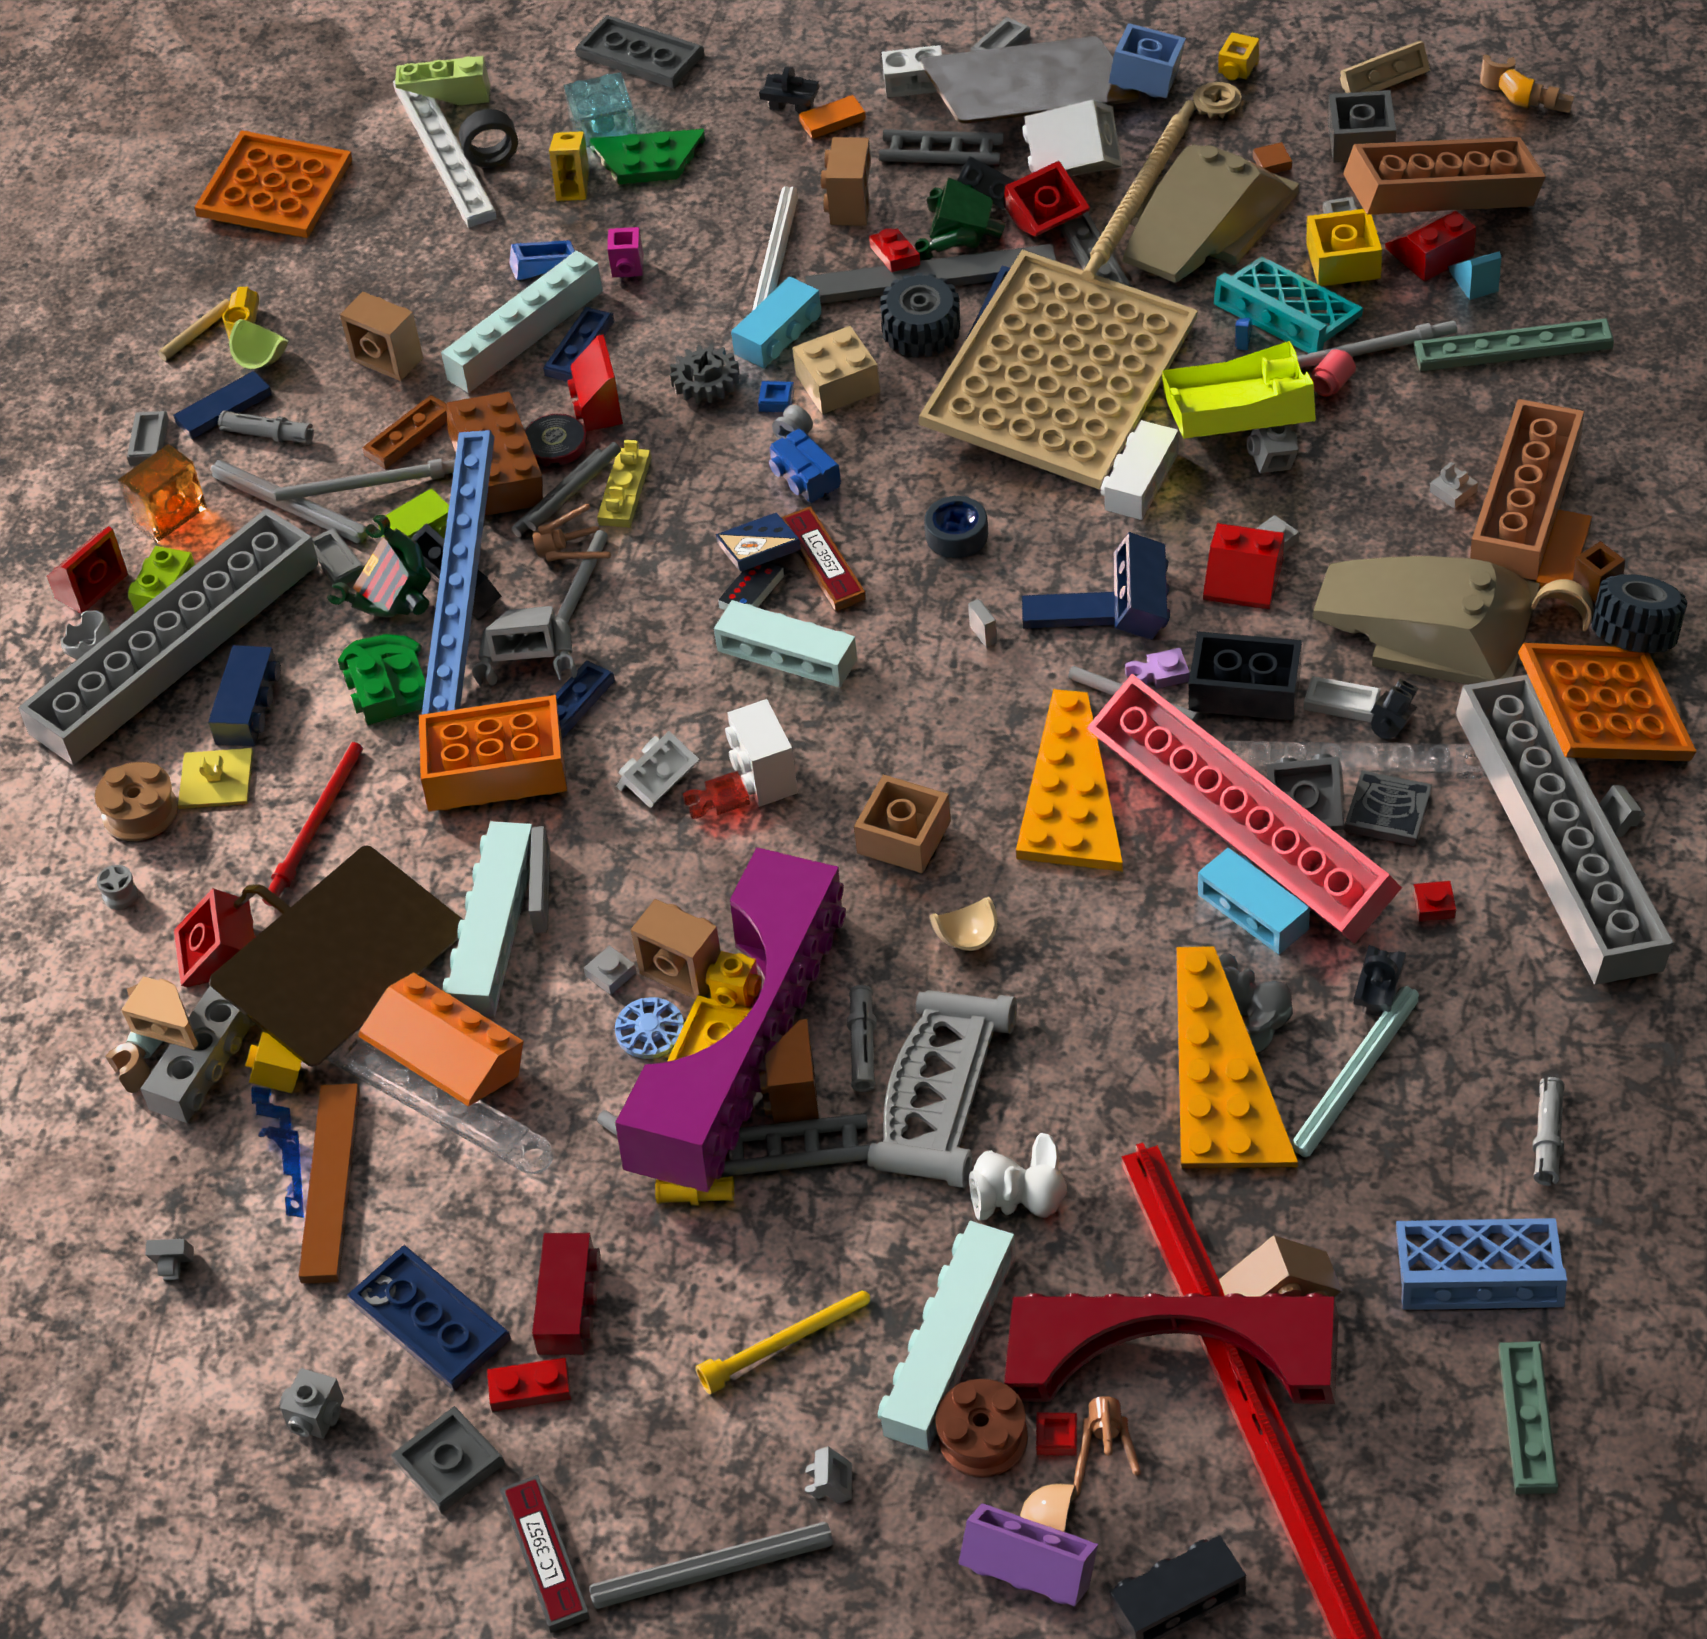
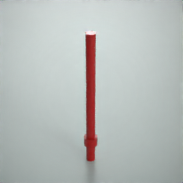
[262,742,363,906]

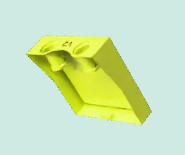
[1162,341,1316,439]

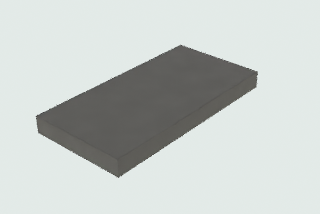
[575,15,705,88]

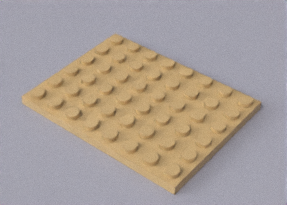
[919,250,1198,490]

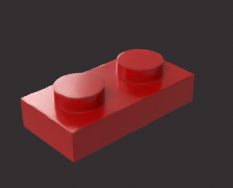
[869,228,920,272]
[487,1357,571,1412]

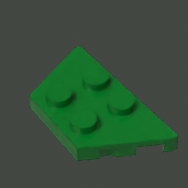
[590,129,705,184]

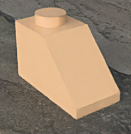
[121,976,198,1050]

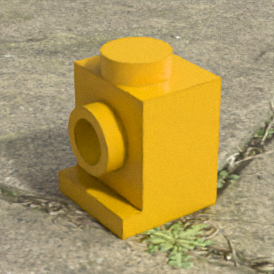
[1218,32,1259,80]

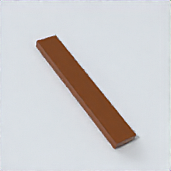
[298,1083,360,1284]

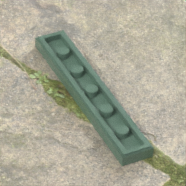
[1414,318,1614,371]

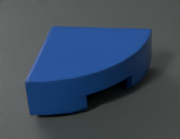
[1235,318,1252,350]

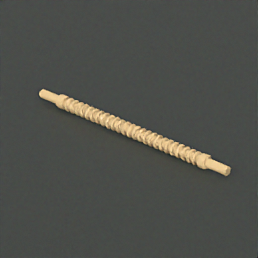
[1082,100,1196,281]

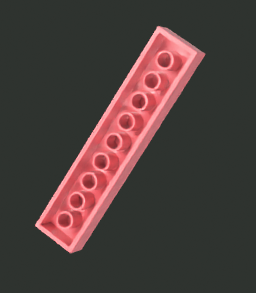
[1087,674,1402,945]

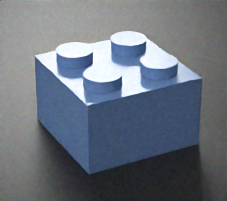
[1109,23,1186,98]

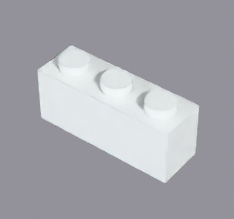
[1101,420,1179,520]

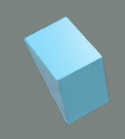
[1448,251,1501,300]

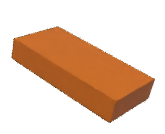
[799,95,866,139]

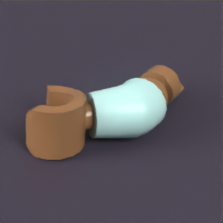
[105,984,163,1093]

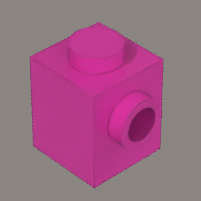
[607,227,644,278]

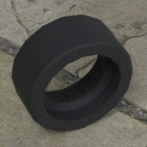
[459,109,519,168]

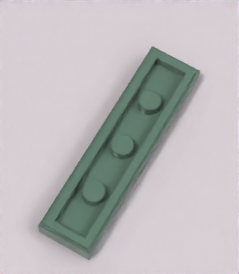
[1498,1341,1558,1494]

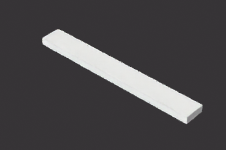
[393,81,497,228]

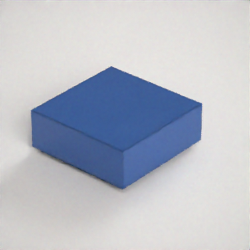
[758,381,795,412]

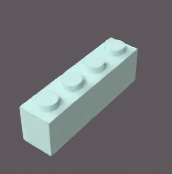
[714,600,857,688]

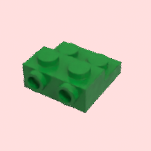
[343,650,426,725]

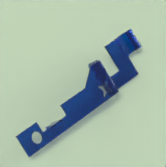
[251,1086,304,1218]

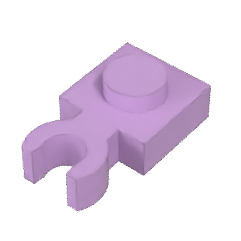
[1125,648,1190,689]

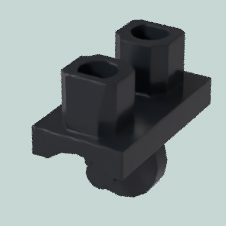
[759,66,820,114]
[957,156,1015,210]
[1370,679,1419,739]
[1353,945,1406,1017]

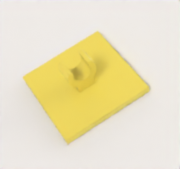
[178,748,253,809]

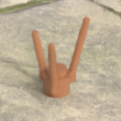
[533,504,612,562]
[1074,1396,1141,1496]

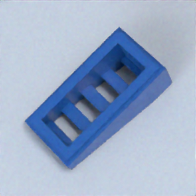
[510,240,575,280]

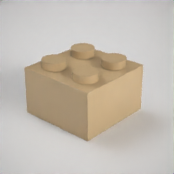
[792,326,880,414]

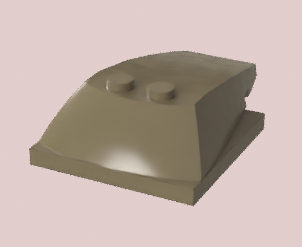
[1122,144,1299,283]
[1313,556,1540,685]

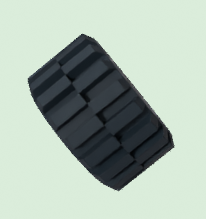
[880,273,960,358]
[1591,574,1688,653]

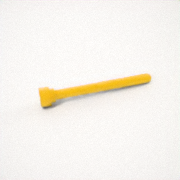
[695,1290,870,1395]

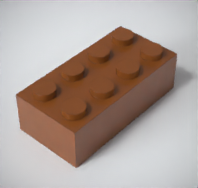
[446,392,543,516]

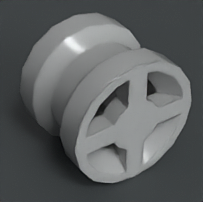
[772,405,813,439]
[97,865,138,910]

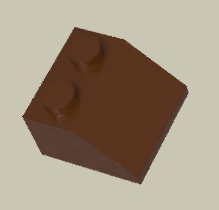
[759,1019,819,1124]

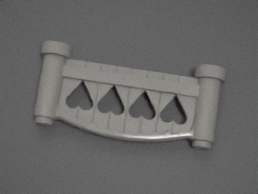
[868,990,1017,1188]

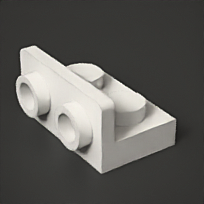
[616,731,699,808]

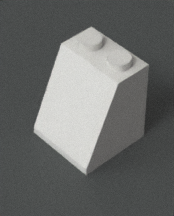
[1023,99,1122,176]

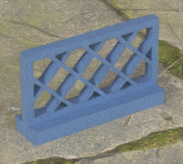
[1396,1218,1567,1310]

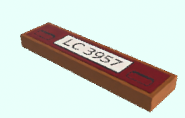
[781,506,866,612]

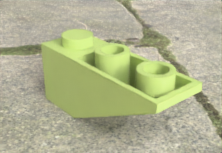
[395,56,490,106]

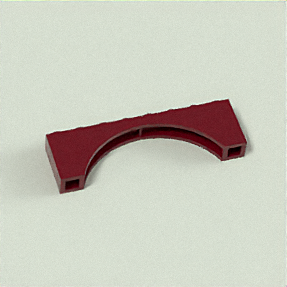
[1004,1293,1339,1404]

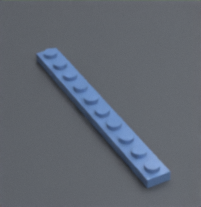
[422,430,495,715]

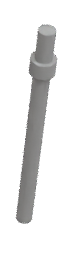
[1297,320,1457,369]
[274,459,455,502]

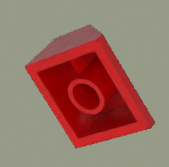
[1003,161,1090,236]
[1385,210,1476,282]
[567,335,623,432]
[1203,523,1284,610]
[47,526,128,614]
[174,888,255,987]

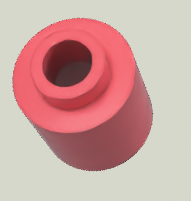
[1311,349,1356,397]

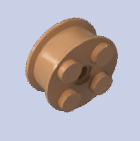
[95,762,178,841]

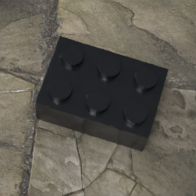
[1188,631,1302,721]

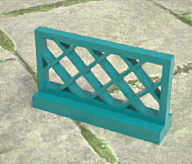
[1213,256,1363,353]

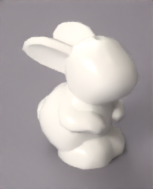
[969,1133,1067,1220]

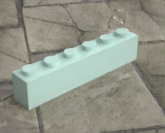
[441,250,603,393]
[442,821,532,1018]
[878,1221,1015,1451]

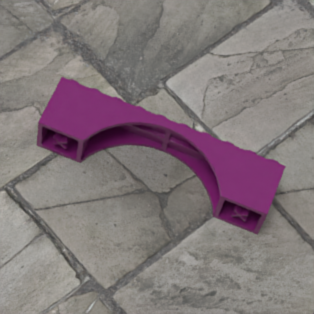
[615,847,846,1193]

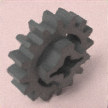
[670,344,740,403]

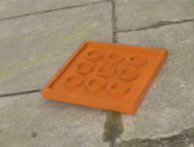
[194,130,352,239]
[1518,643,1697,761]

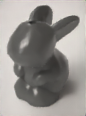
[1219,953,1293,1055]

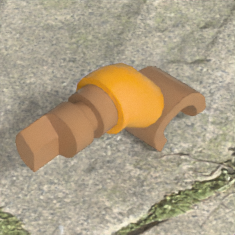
[1479,54,1574,113]

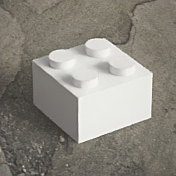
[725,699,798,807]

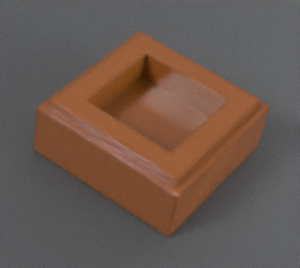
[1253,142,1292,174]

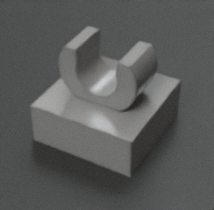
[1430,462,1478,509]
[1599,785,1646,837]
[145,1239,194,1280]
[805,1446,852,1504]

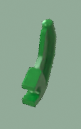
[338,634,422,670]

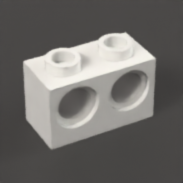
[882,45,942,98]

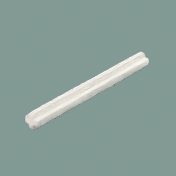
[752,186,798,310]

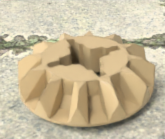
[1193,82,1241,118]

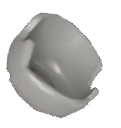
[61,610,111,660]

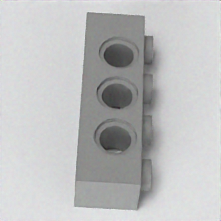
[140,986,256,1123]

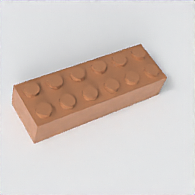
[1343,137,1546,215]
[1470,399,1584,580]

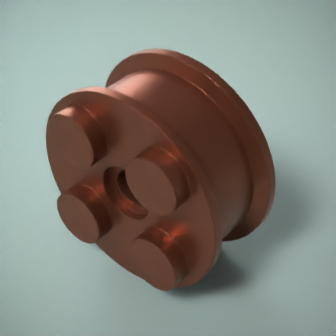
[936,1379,1028,1477]

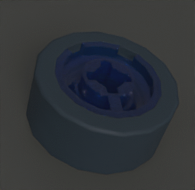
[924,496,988,558]

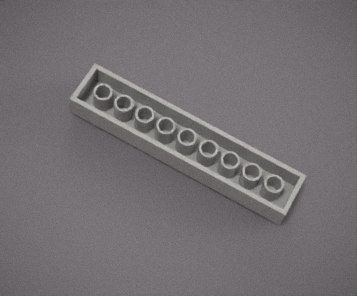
[18,508,319,765]
[1456,674,1673,985]

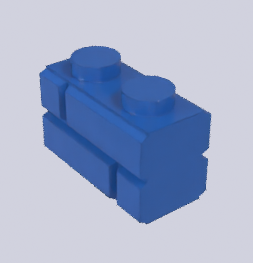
[769,429,841,503]

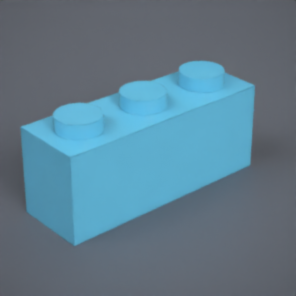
[731,276,822,368]
[1198,848,1310,955]

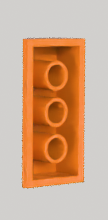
[359,973,524,1107]

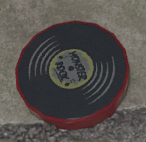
[525,414,587,467]

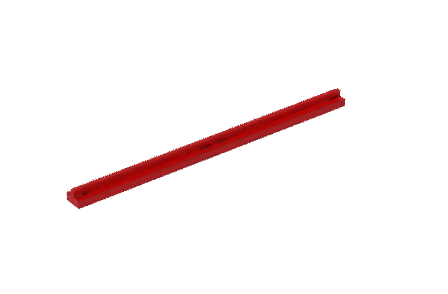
[1121,1142,1382,1639]

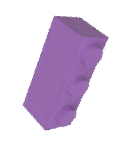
[959,1503,1098,1606]

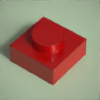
[1413,881,1456,922]

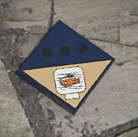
[716,512,802,572]

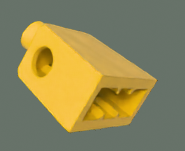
[549,131,589,201]

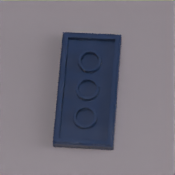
[347,1245,511,1391]

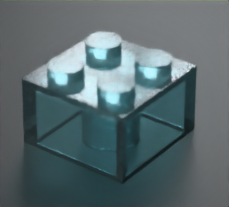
[563,72,637,148]

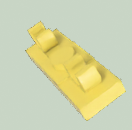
[597,440,651,528]

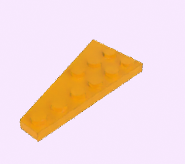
[1016,689,1123,872]
[1177,946,1298,1168]

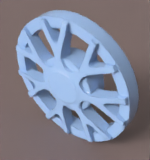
[615,997,684,1059]

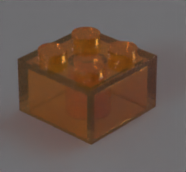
[118,444,207,543]

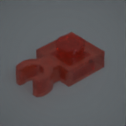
[683,771,750,819]

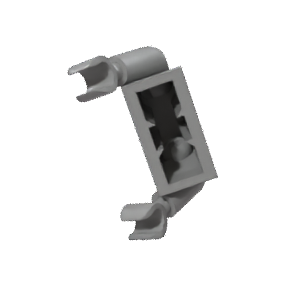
[472,606,577,686]

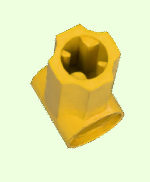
[222,286,260,340]

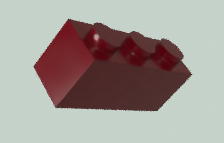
[532,1233,601,1355]

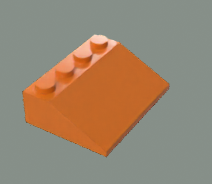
[419,695,567,812]

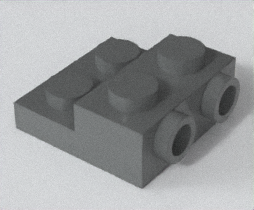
[1266,754,1345,831]

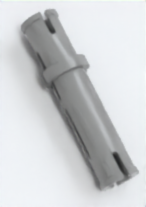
[218,411,314,444]
[847,985,877,1092]
[1532,1077,1565,1186]

